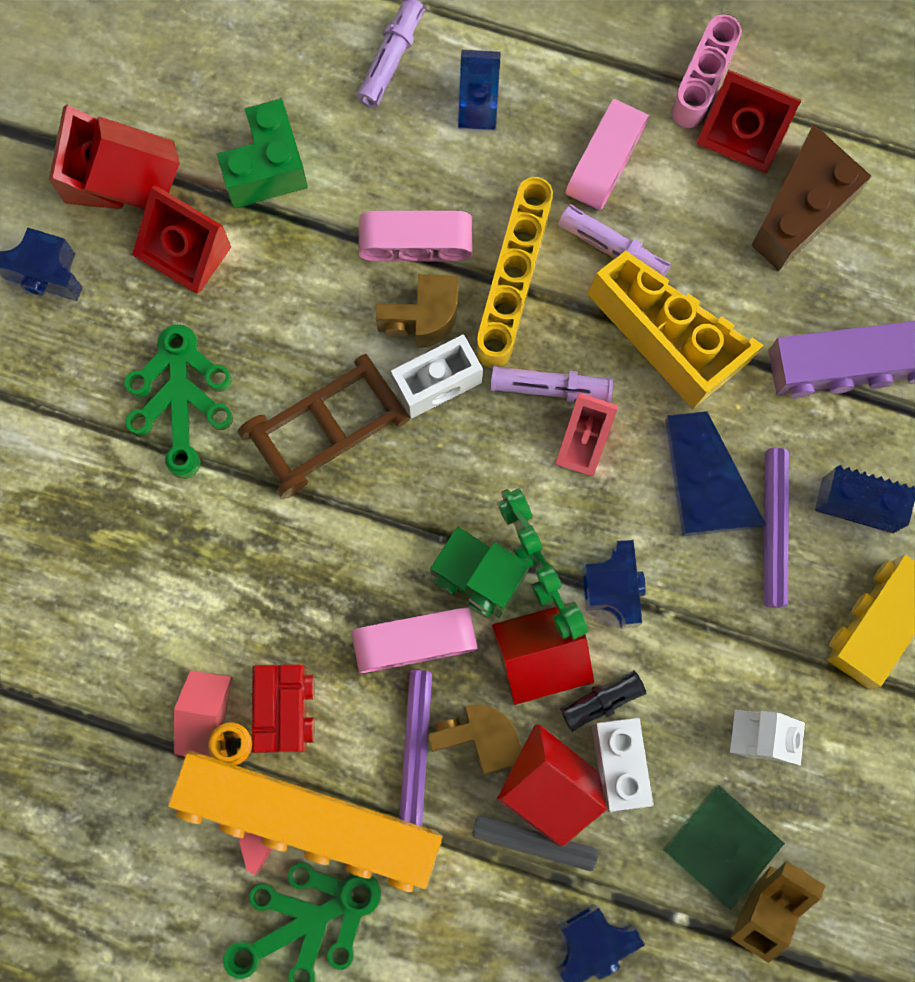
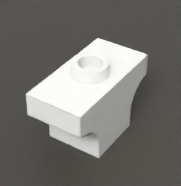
[730,710,805,765]

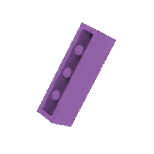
[768,321,915,399]

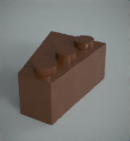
[751,124,872,271]

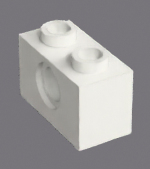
[391,334,483,419]
[591,718,653,812]

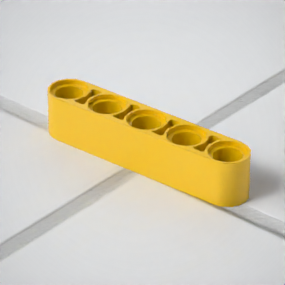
[476,177,553,368]

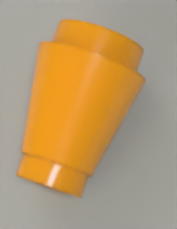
[208,722,252,765]

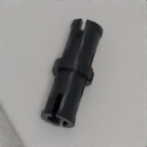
[560,670,647,732]

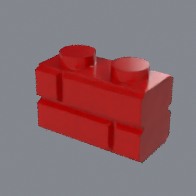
[251,664,315,753]

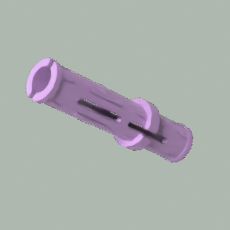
[356,0,425,108]
[558,204,671,277]
[491,365,613,403]

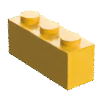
[826,554,915,689]

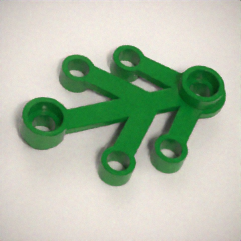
[124,324,233,479]
[497,488,589,640]
[223,862,381,982]

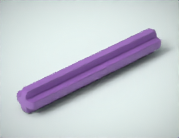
[763,447,789,608]
[399,670,432,826]

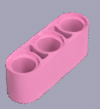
[672,14,742,129]
[566,99,649,211]
[359,211,473,262]
[351,608,478,673]

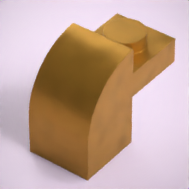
[376,274,458,348]
[428,705,522,774]
[731,861,826,963]

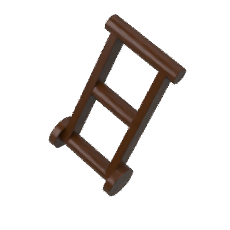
[237,354,411,499]

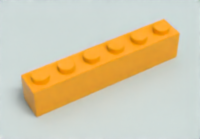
[168,750,443,892]

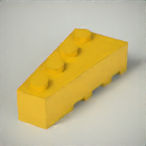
[587,251,764,409]

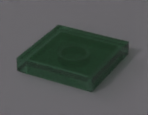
[662,785,785,910]

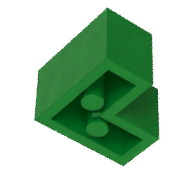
[217,98,308,209]
[430,526,530,619]

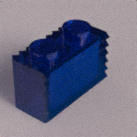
[815,465,915,534]

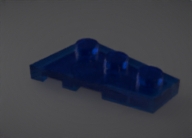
[665,411,766,536]

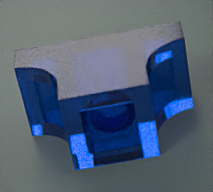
[458,49,501,130]
[0,227,83,301]
[582,540,646,629]
[556,904,645,982]

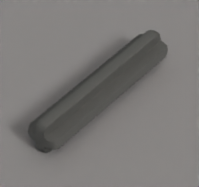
[472,816,598,871]

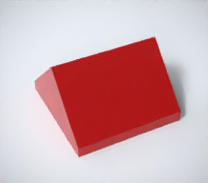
[696,70,801,173]
[49,105,124,210]
[83,116,180,210]
[132,186,232,294]
[492,603,595,705]
[497,724,607,847]

